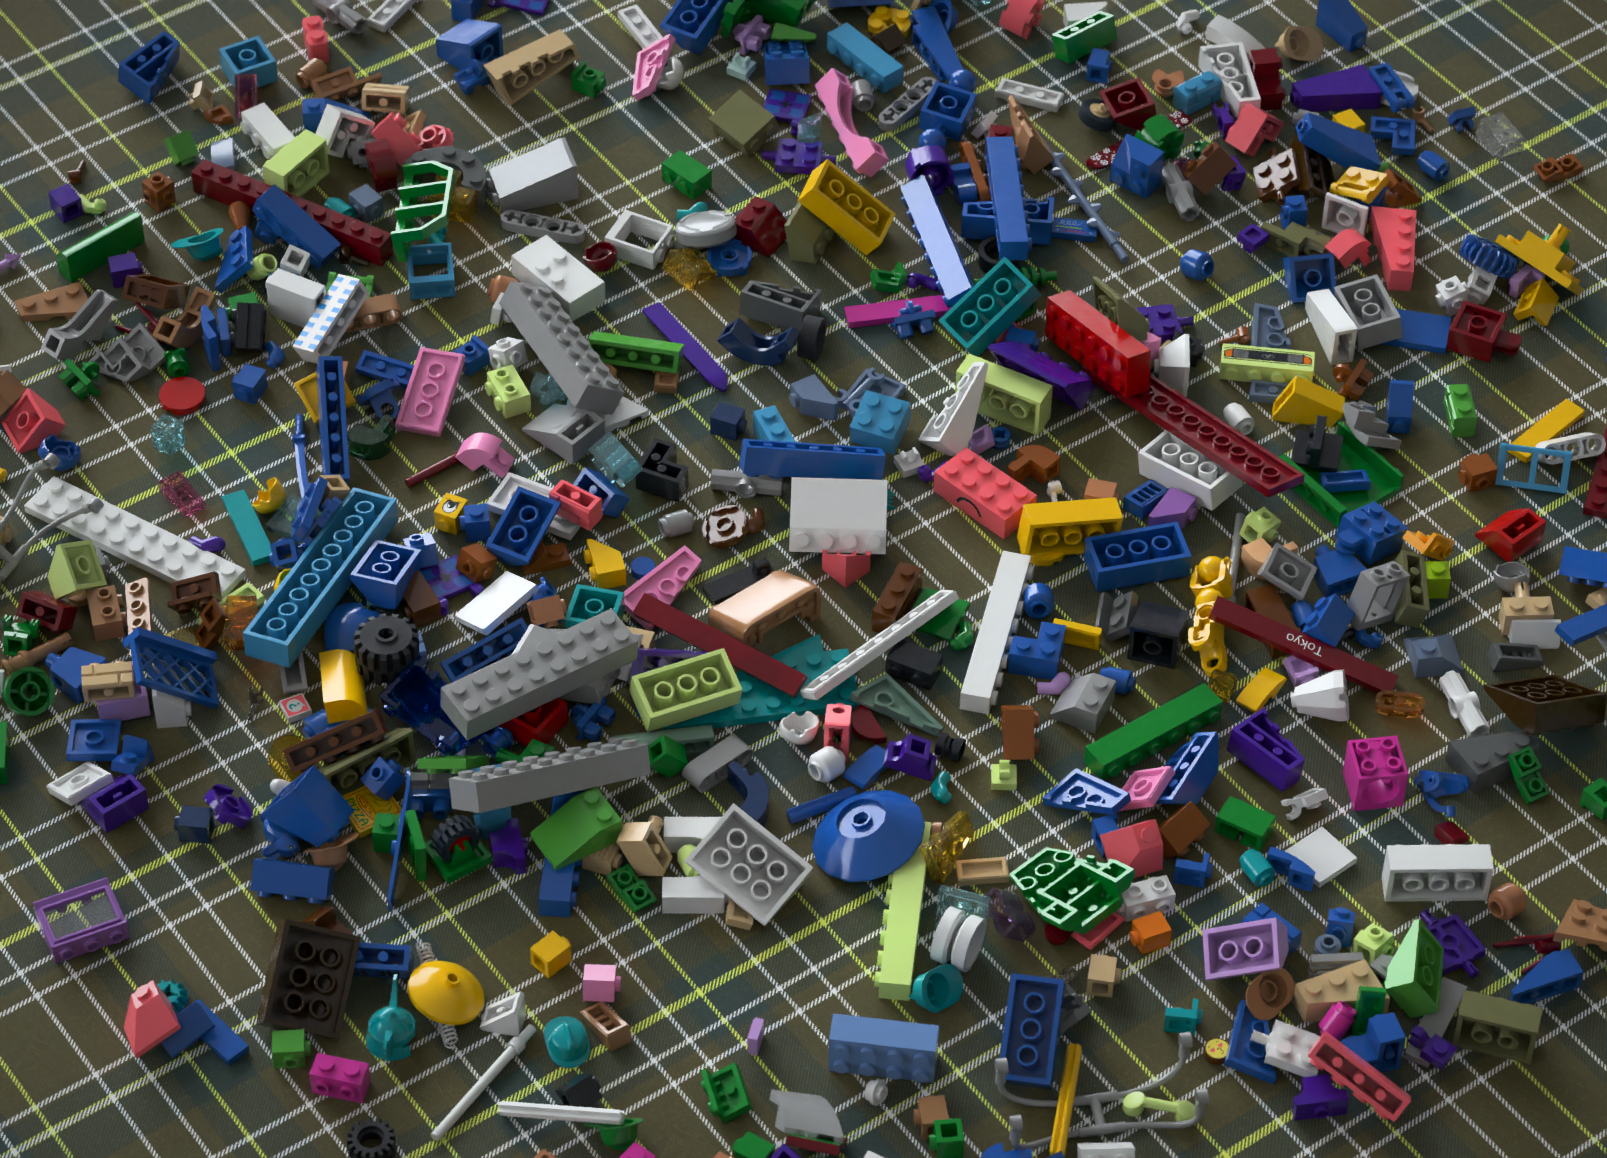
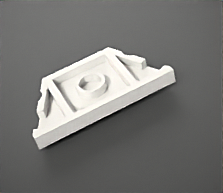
[567,397,648,433]

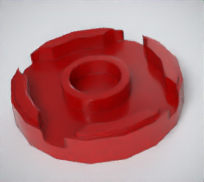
[159,377,206,415]

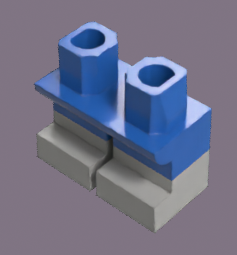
[405,772,453,820]

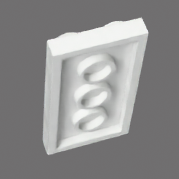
[486,472,581,540]

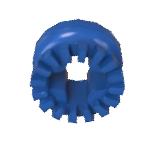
[992,427,1010,450]

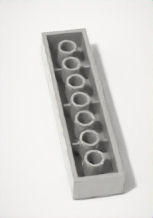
[499,281,625,415]
[441,608,638,740]
[449,737,651,813]

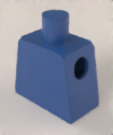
[1314,545,1367,598]
[45,647,107,704]

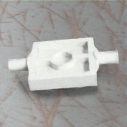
[1250,1020,1320,1077]

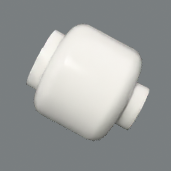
[808,746,846,783]

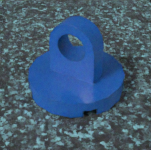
[355,377,400,423]

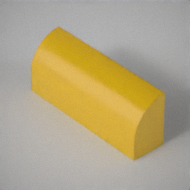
[319,649,368,724]

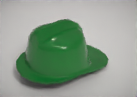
[582,1117,643,1150]

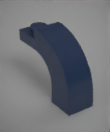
[717,318,800,366]
[727,761,769,827]

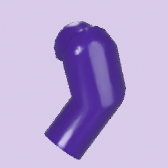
[906,273,938,291]
[918,461,947,482]
[189,536,226,553]

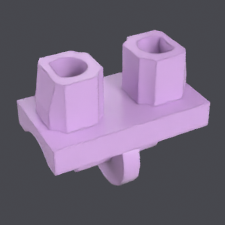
[734,15,772,55]

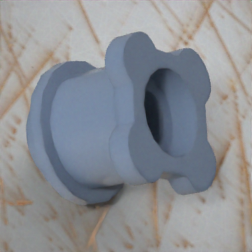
[1314,934,1341,954]

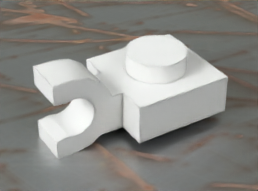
[1281,788,1329,820]

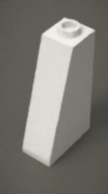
[1305,289,1357,365]

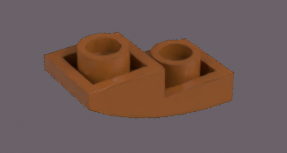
[1533,153,1584,183]

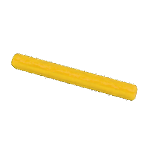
[1050,1043,1082,1156]

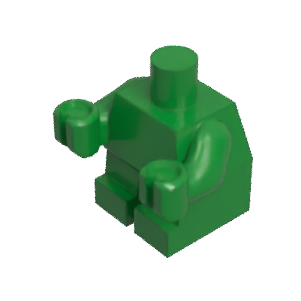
[2,615,41,656]

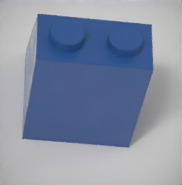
[436,19,504,71]
[261,766,355,847]

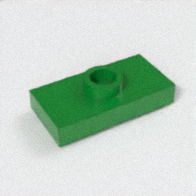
[1350,986,1387,1036]

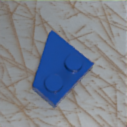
[301,496,342,546]

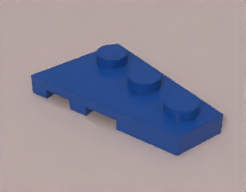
[291,476,328,542]

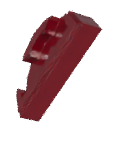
[851,705,887,744]

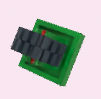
[425,815,492,884]

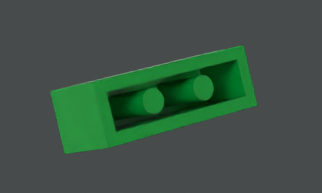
[1052,11,1117,63]

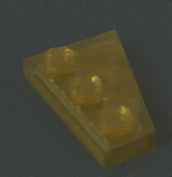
[919,811,974,884]

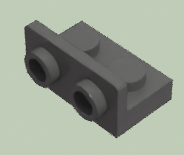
[1095,591,1139,642]

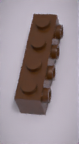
[282,708,388,775]

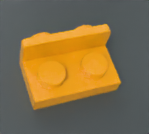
[1402,530,1456,561]

